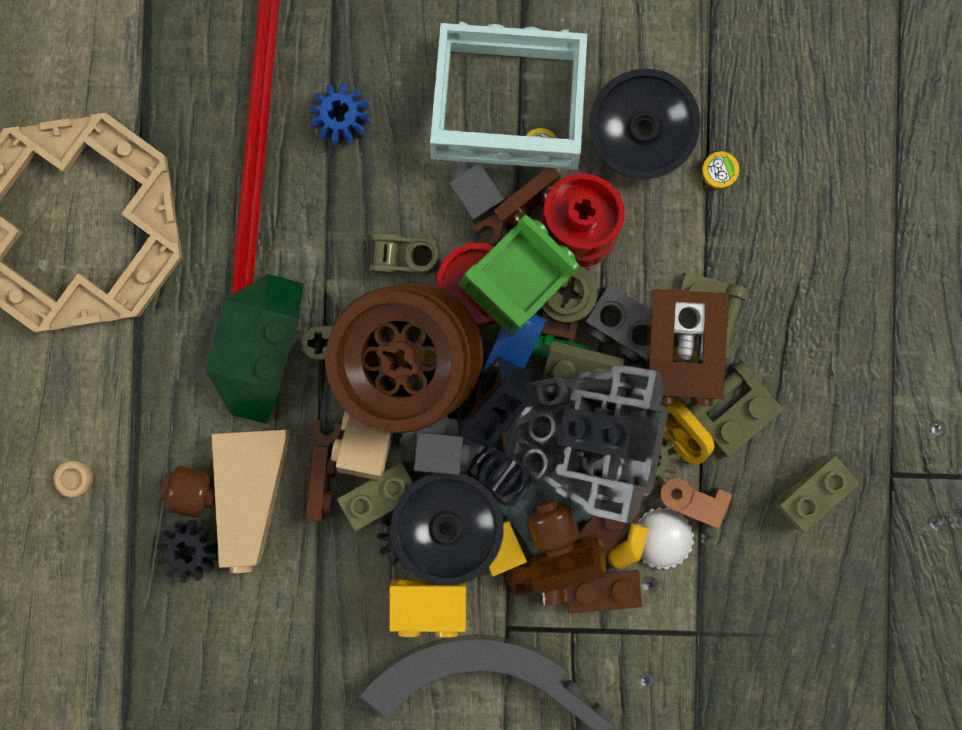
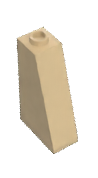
[212,429,290,573]

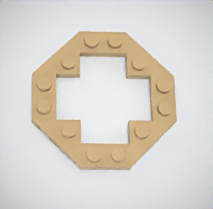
[0,113,182,333]

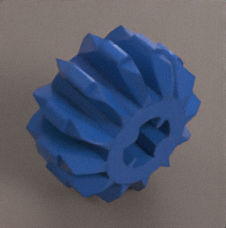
[309,83,371,146]

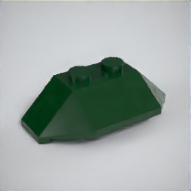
[205,274,304,424]

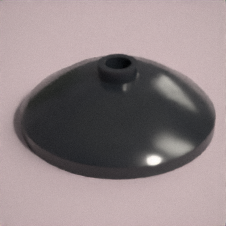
[589,68,701,179]
[391,473,504,585]

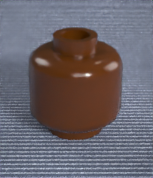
[160,466,215,518]
[527,499,580,557]

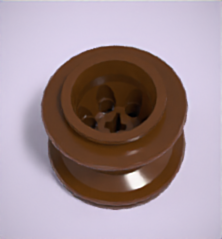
[325,282,483,433]

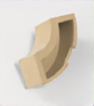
[331,410,394,481]

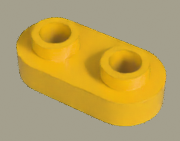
[661,399,714,464]

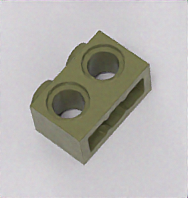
[772,454,860,533]
[337,461,415,531]

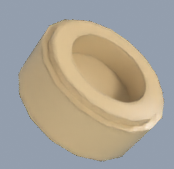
[54,461,93,497]

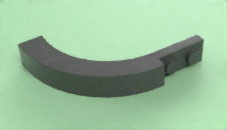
[359,634,617,730]

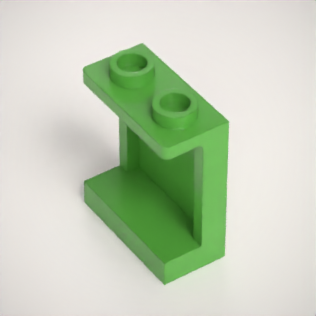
[458,215,580,337]

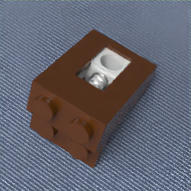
[642,289,729,406]

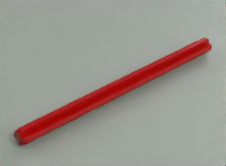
[231,0,280,295]

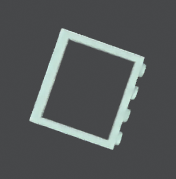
[430,22,587,170]

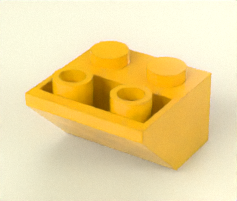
[390,579,466,637]

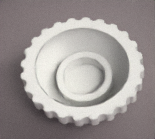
[638,507,694,569]

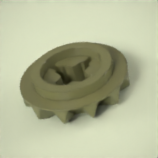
[542,266,598,323]

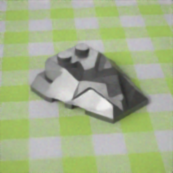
[504,365,668,523]

